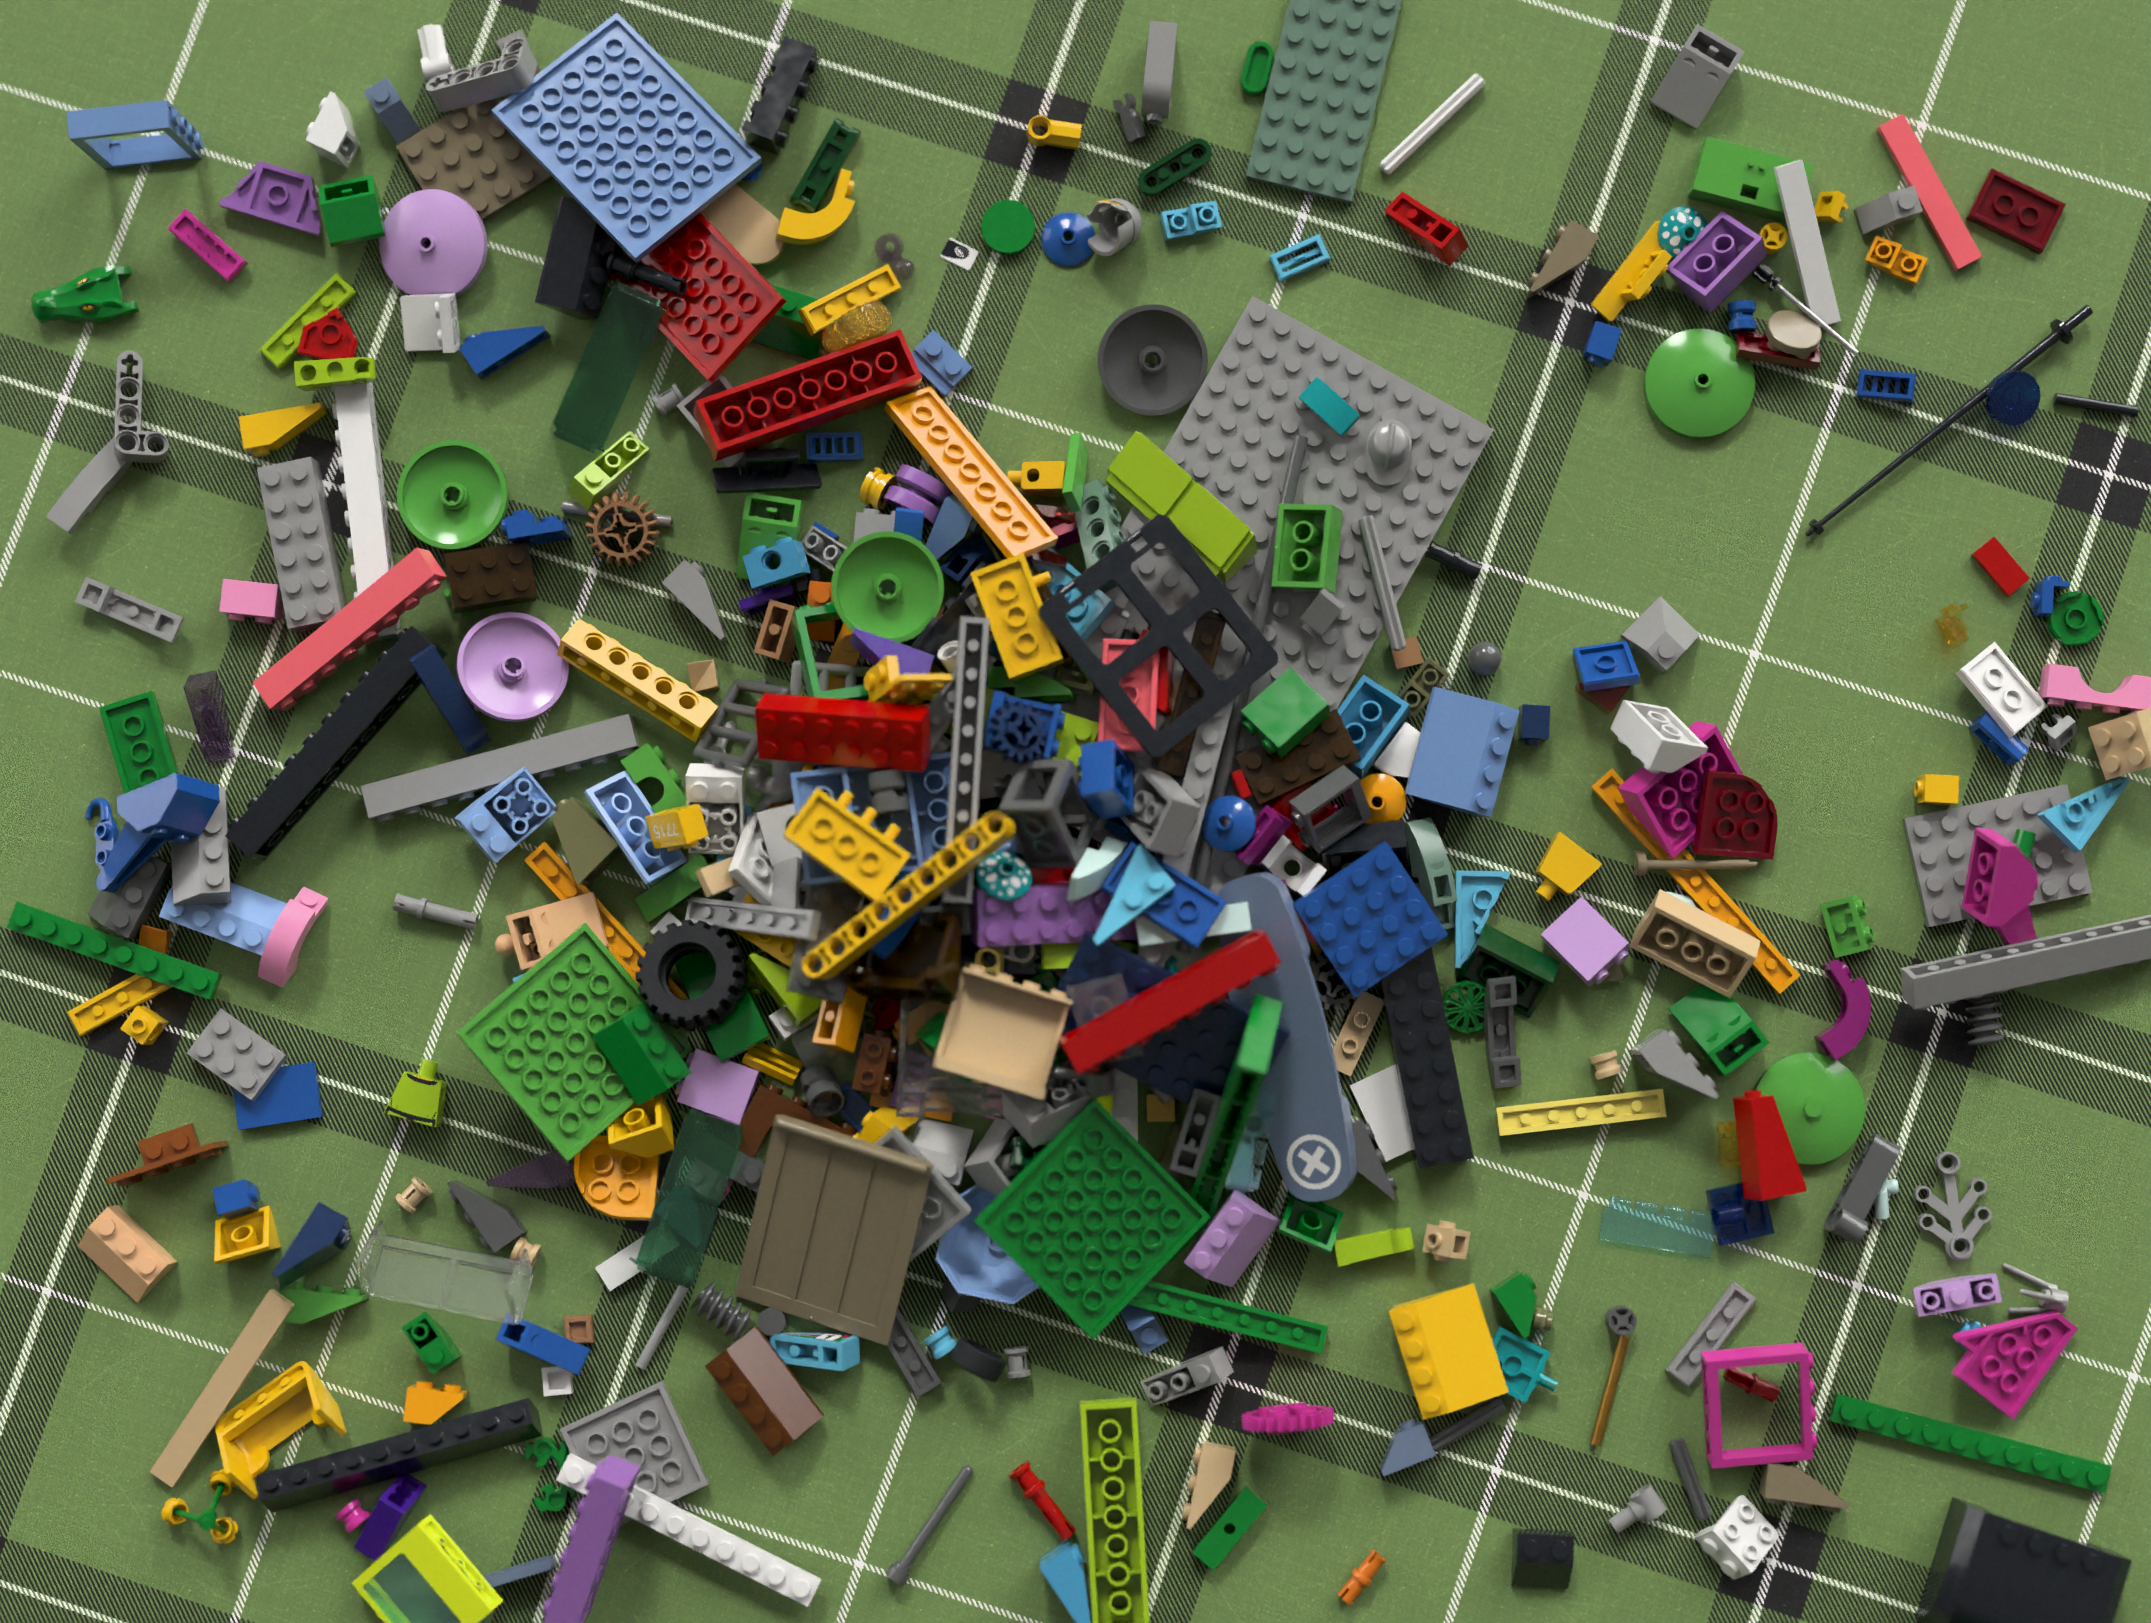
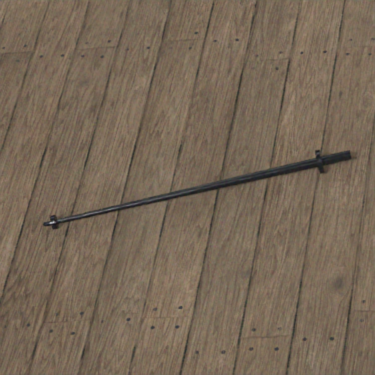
[1805,305,2093,536]

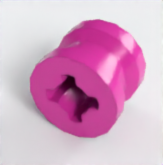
[335,1498,371,1534]

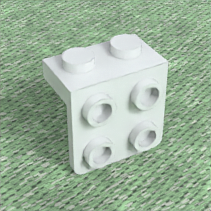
[1695,1495,1779,1580]

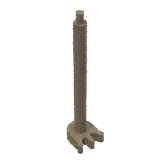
[1634,850,1757,876]

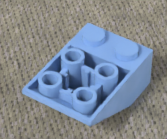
[454,767,556,863]

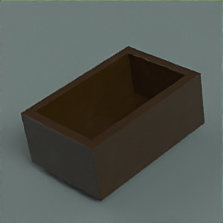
[443,541,537,614]

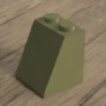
[551,797,623,886]

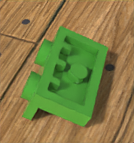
[1820,894,1875,958]

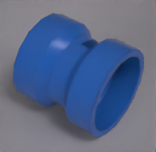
[1727,300,1756,334]

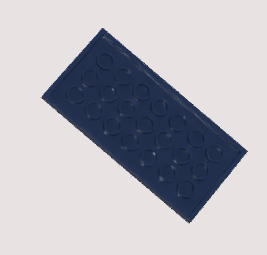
[1056,931,1290,1104]

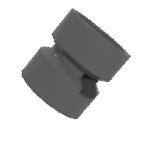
[868,770,909,815]
[800,1064,845,1117]

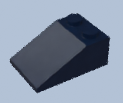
[272,1202,352,1290]

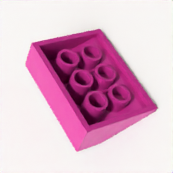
[1617,721,1743,858]

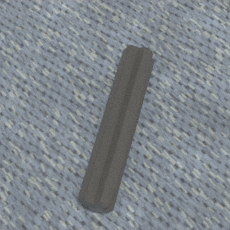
[1429,1398,1506,1451]
[1669,1438,1712,1521]

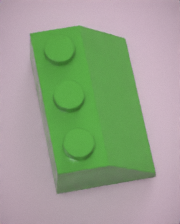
[1271,504,1343,594]

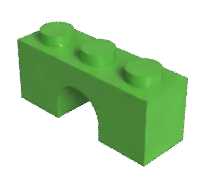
[621,743,687,813]

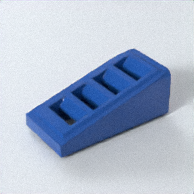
[1856,369,1916,404]
[806,432,864,463]

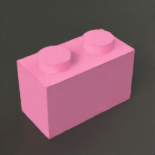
[219,579,283,624]

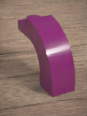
[1814,959,1871,1060]

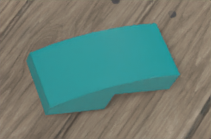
[1298,377,1361,437]

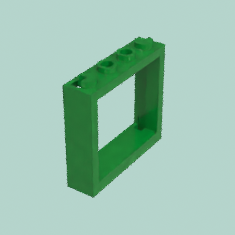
[791,601,914,701]

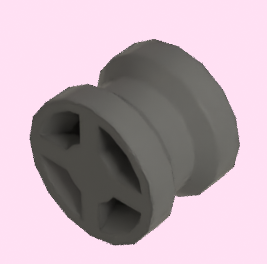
[1605,1305,1637,1335]

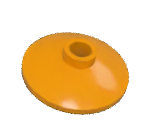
[1360,773,1407,824]

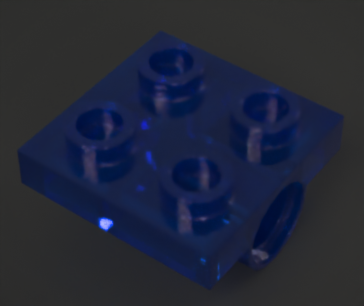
[1705,1182,1775,1246]

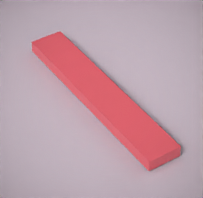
[1877,114,1982,271]

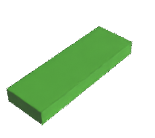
[1062,433,1089,512]

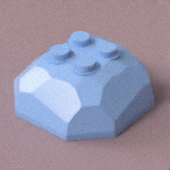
[936,1184,1039,1304]

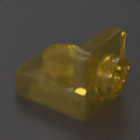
[1935,602,1969,648]

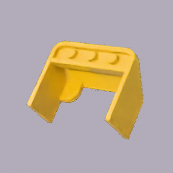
[215,1361,346,1500]

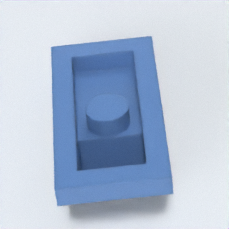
[1120,1304,1168,1354]

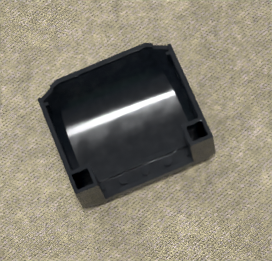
[1915,1497,2132,1623]

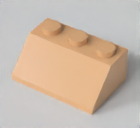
[78,1205,178,1303]

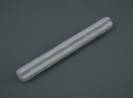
[1359,516,1406,651]

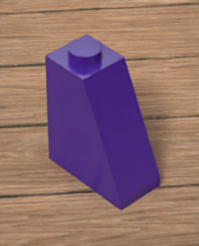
[354,1474,427,1561]

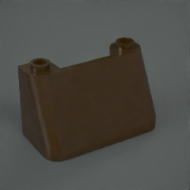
[838,911,962,1002]

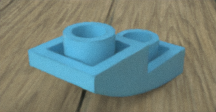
[1159,201,1222,241]

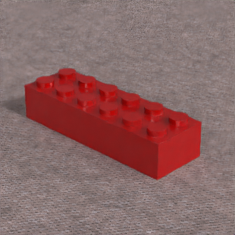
[755,693,932,772]

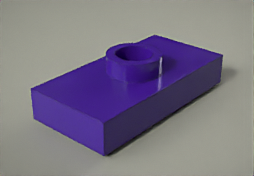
[738,583,797,617]

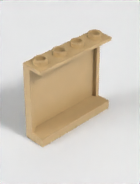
[931,964,1073,1100]

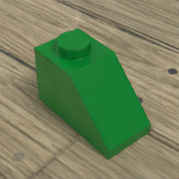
[1490,1271,1537,1339]

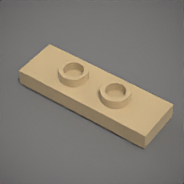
[1333,991,1384,1077]

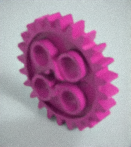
[1242,1403,1334,1434]

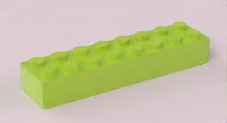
[1080,1397,1150,1623]

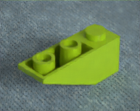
[568,431,649,512]

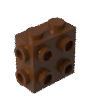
[852,1030,902,1097]

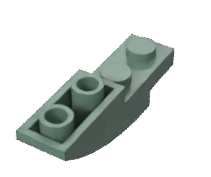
[1405,817,1457,930]

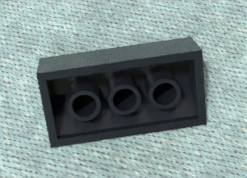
[535,196,616,320]

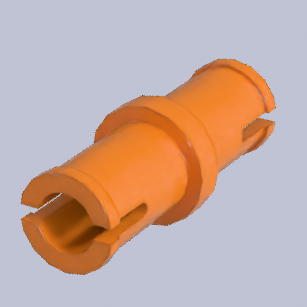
[1337,1549,1386,1605]

